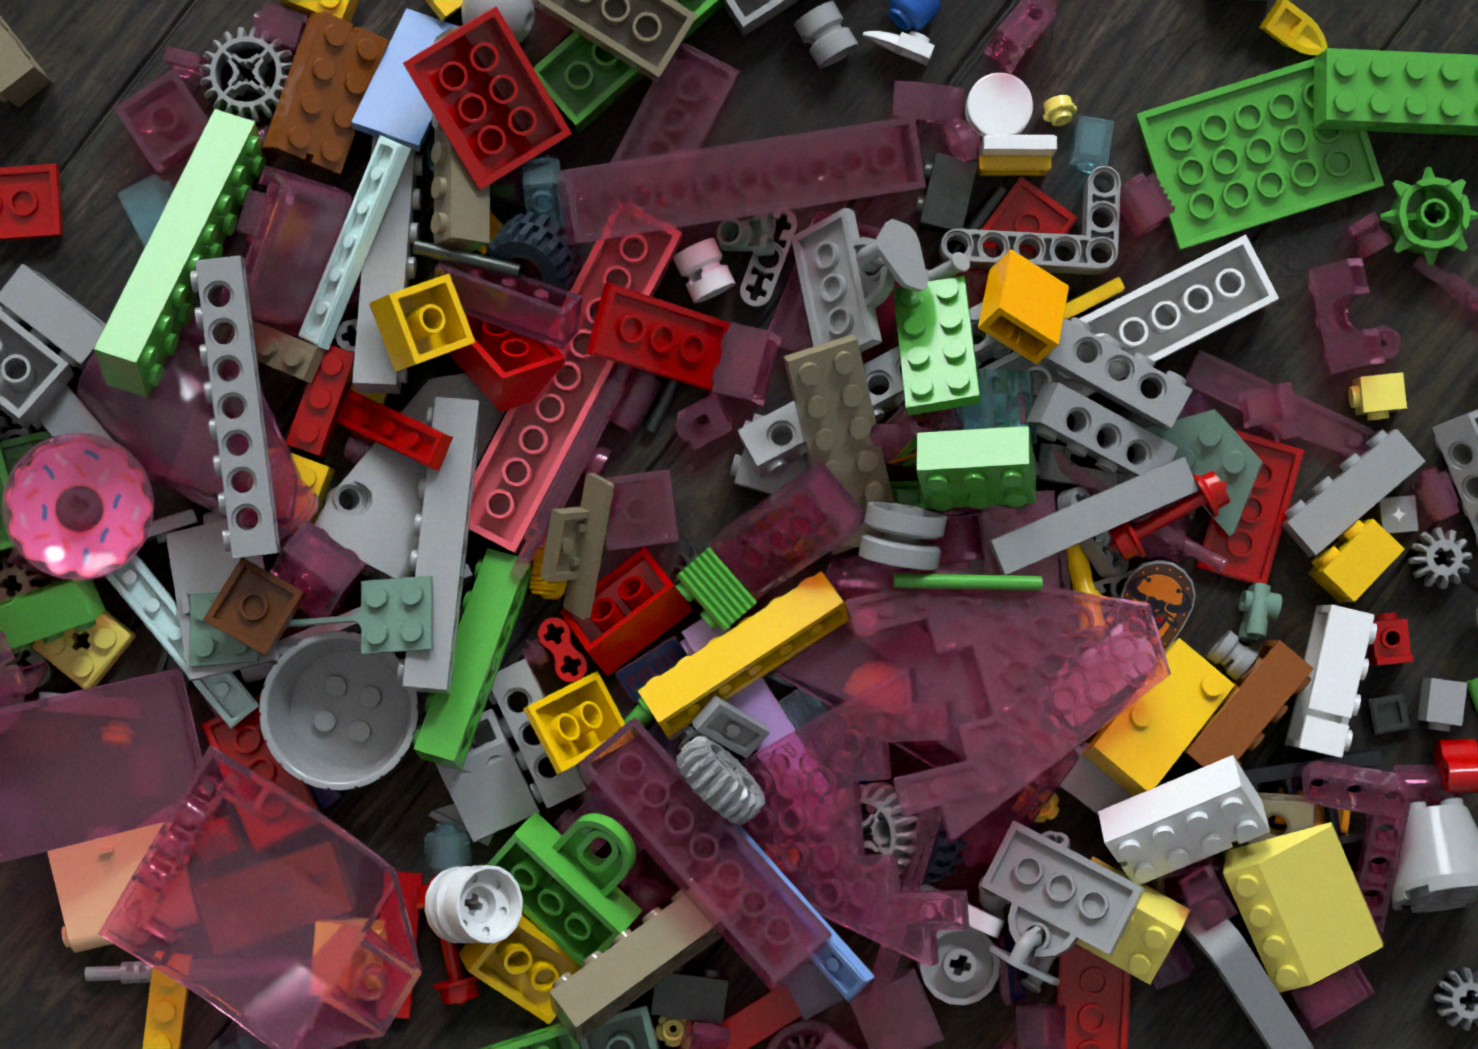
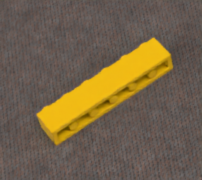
[638,571,851,738]

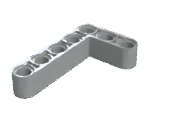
[938,166,1121,275]
[1181,890,1314,1049]

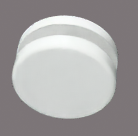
[965,73,1033,139]

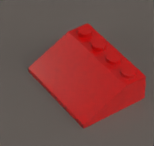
[402,6,572,190]

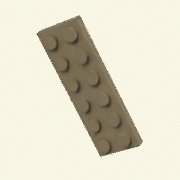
[783,334,894,555]

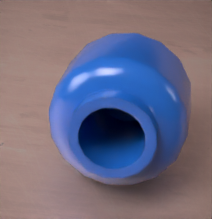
[888,0,941,31]

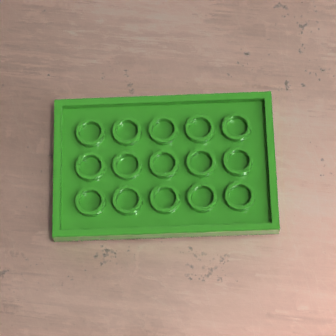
[1135,59,1384,251]

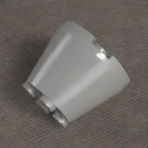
[1390,798,1478,913]

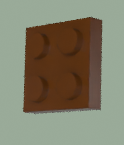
[203,558,307,658]

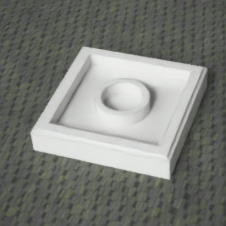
[978,135,1057,158]

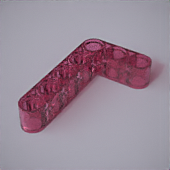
[1301,760,1411,939]

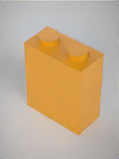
[978,249,1069,365]

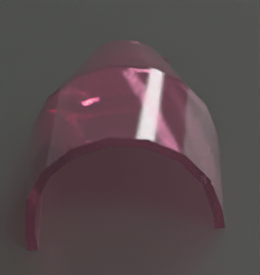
[77,314,319,547]

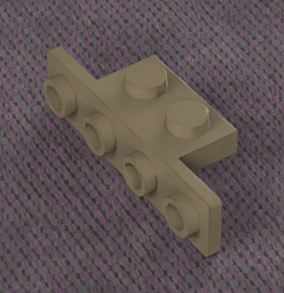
[540,473,614,620]

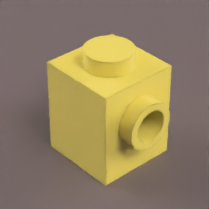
[1348,372,1407,421]

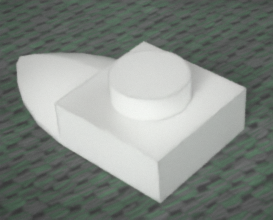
[862,31,935,66]

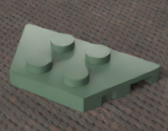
[1145,409,1263,536]

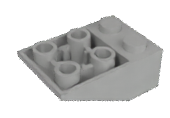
[436,709,540,843]

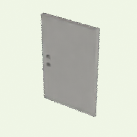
[166,511,280,681]

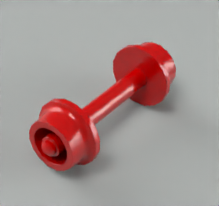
[1107,470,1231,561]
[414,876,479,1007]

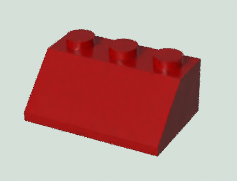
[448,298,565,412]
[560,547,693,676]

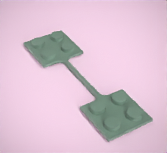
[189,576,433,667]

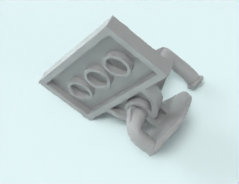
[791,208,970,353]
[980,820,1146,993]

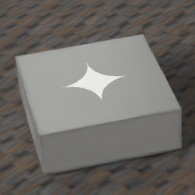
[1377,495,1418,534]

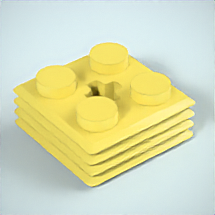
[32,610,136,690]

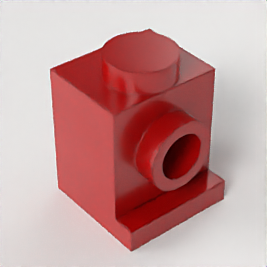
[1367,612,1413,665]

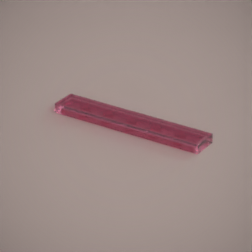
[1185,350,1378,458]

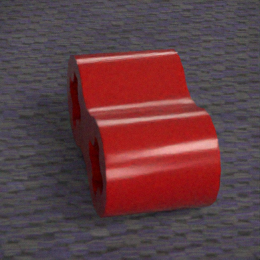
[538,618,589,682]
[1434,739,1478,793]

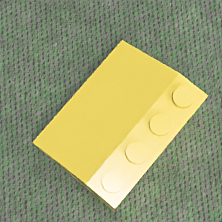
[1223,822,1383,993]

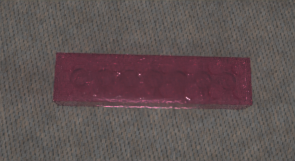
[579,717,832,993]

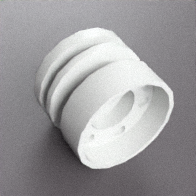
[424,865,523,943]

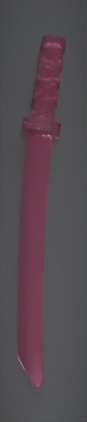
[1054,451,1229,572]

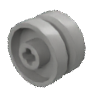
[858,502,947,570]
[917,920,1000,1005]

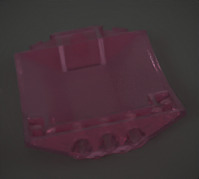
[98,746,423,1049]

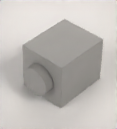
[1417,678,1467,732]

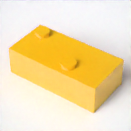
[1082,638,1235,797]

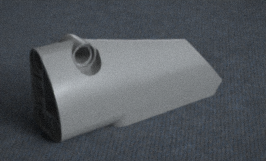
[306,373,505,580]

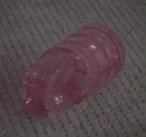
[941,118,982,161]

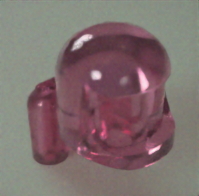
[617,852,674,925]

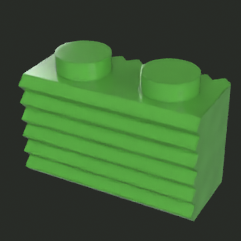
[675,547,757,631]

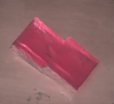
[892,80,964,125]

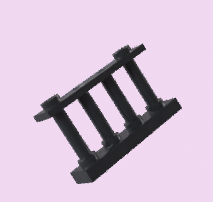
[1242,749,1393,847]

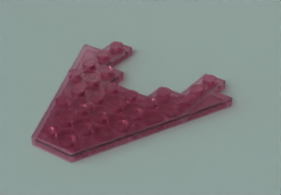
[845,561,1171,842]
[696,667,970,966]

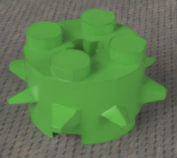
[1380,167,1478,265]

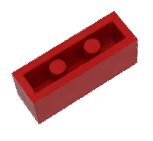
[285,345,355,459]

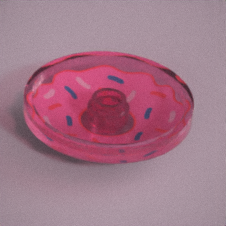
[2,433,154,580]

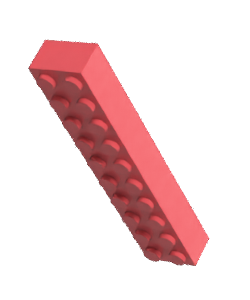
[469,199,683,554]

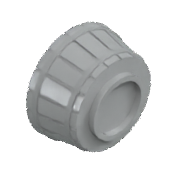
[259,631,418,790]

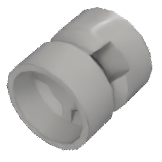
[794,1,859,69]

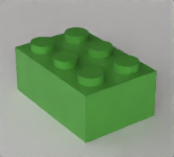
[917,426,1036,511]

